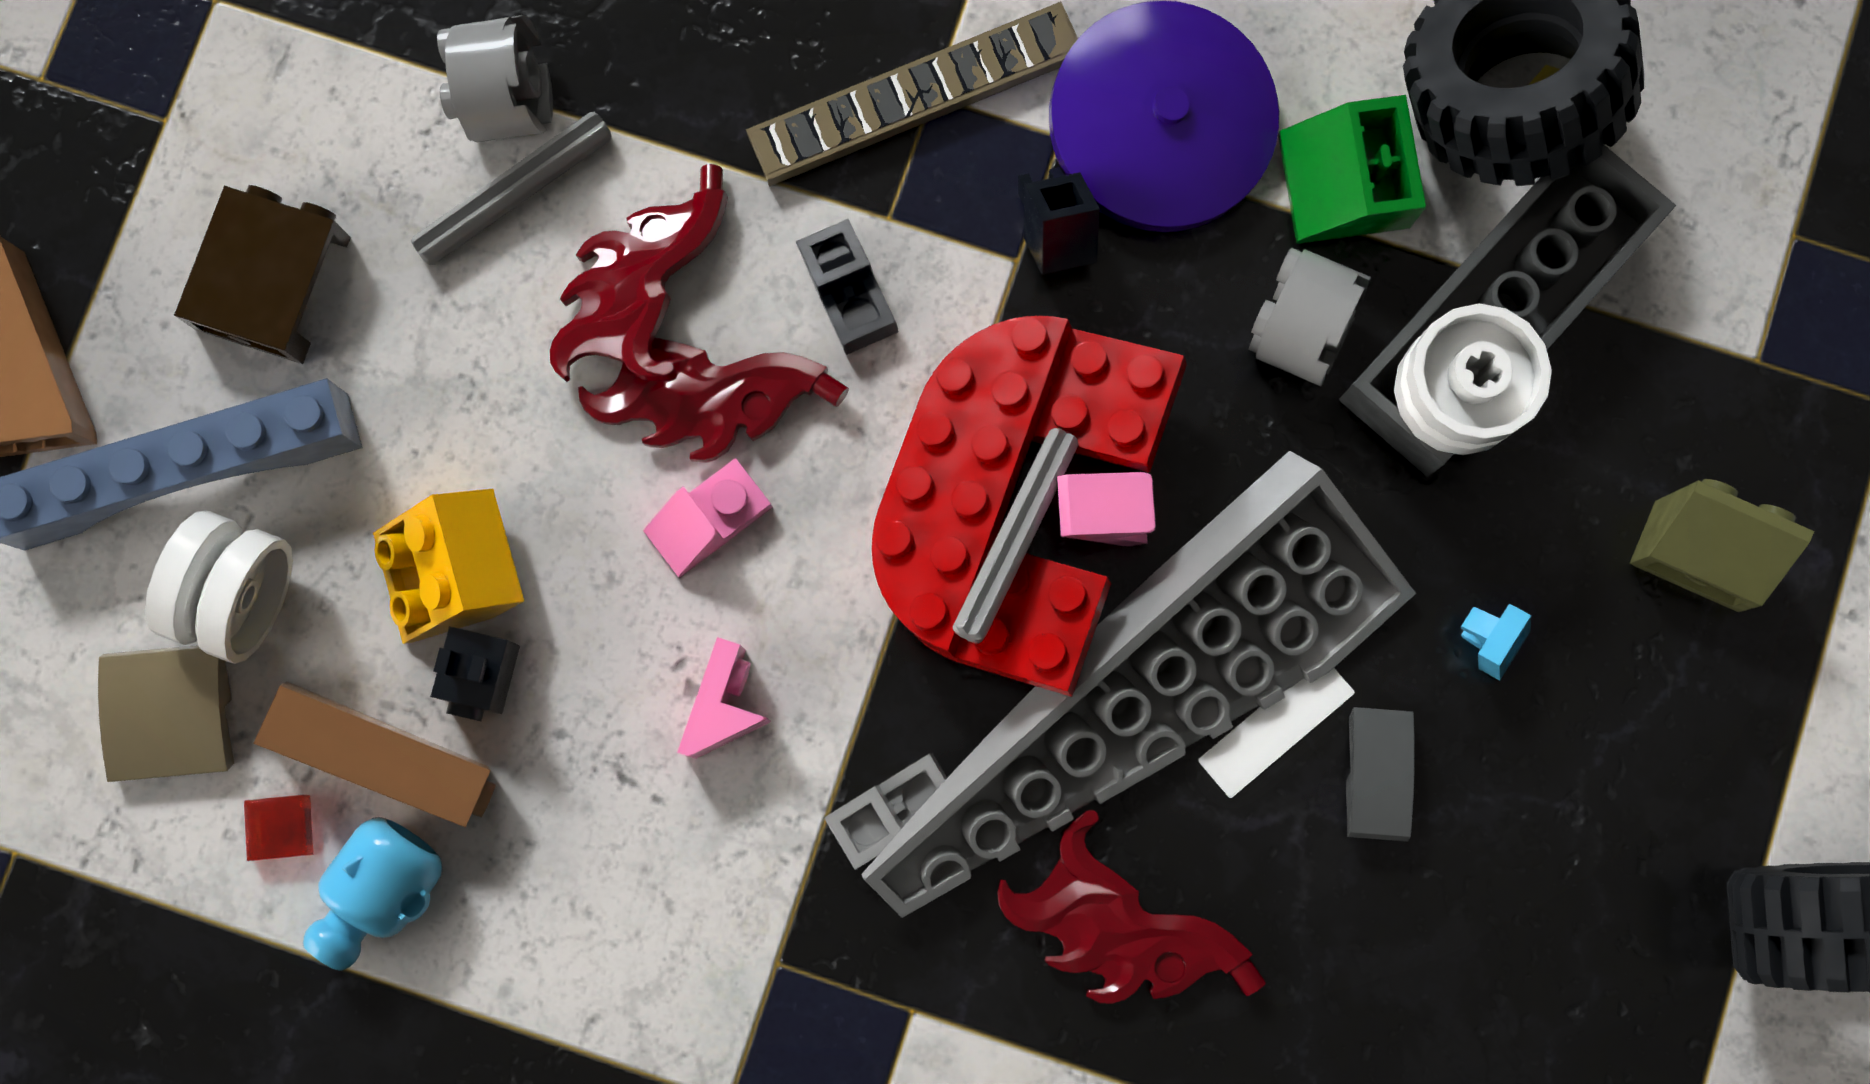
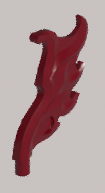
[550,164,728,382]
[578,337,849,463]
[998,810,1266,1004]

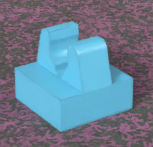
[1461,604,1531,681]

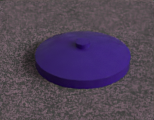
[1049,1,1279,232]

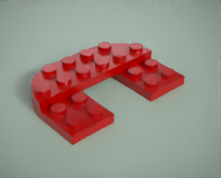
[872,316,1187,697]

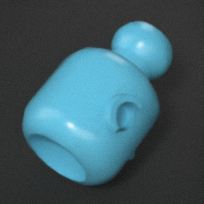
[303,817,443,971]

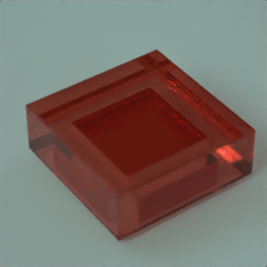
[244,795,313,861]

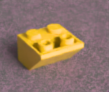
[373,489,524,644]

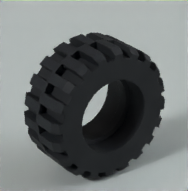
[1403,0,1644,186]
[1727,862,1870,993]

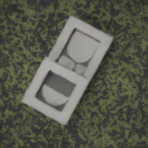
[824,753,947,870]

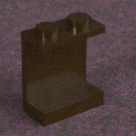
[174,185,351,364]

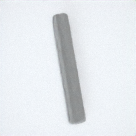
[411,112,612,265]
[953,428,1078,644]

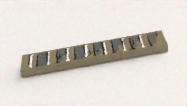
[746,1,1078,187]

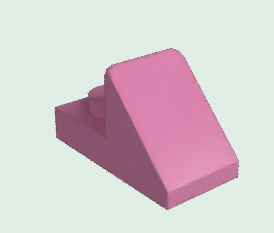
[643,458,773,578]
[1057,472,1156,546]
[677,637,771,759]

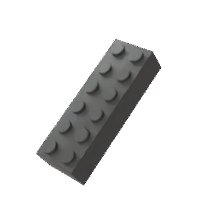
[1339,145,1677,477]

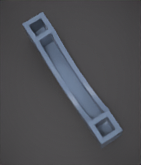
[0,378,363,551]

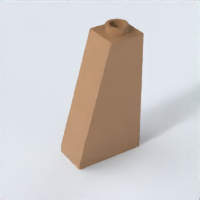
[0,235,97,457]
[253,681,496,828]

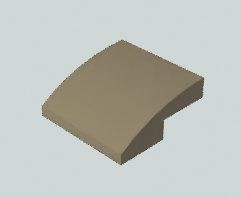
[98,645,234,782]

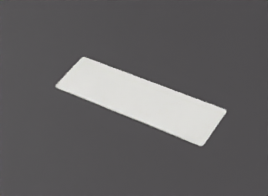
[1198,668,1355,798]

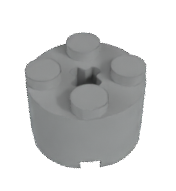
[437,15,553,143]
[1249,248,1371,386]

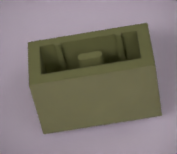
[1629,479,1814,612]

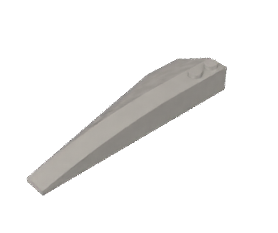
[861,451,1416,918]

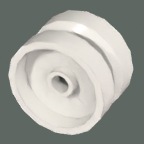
[1394,303,1552,455]
[145,511,293,664]

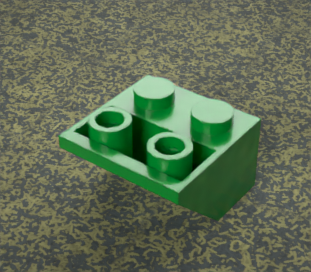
[1278,95,1426,244]

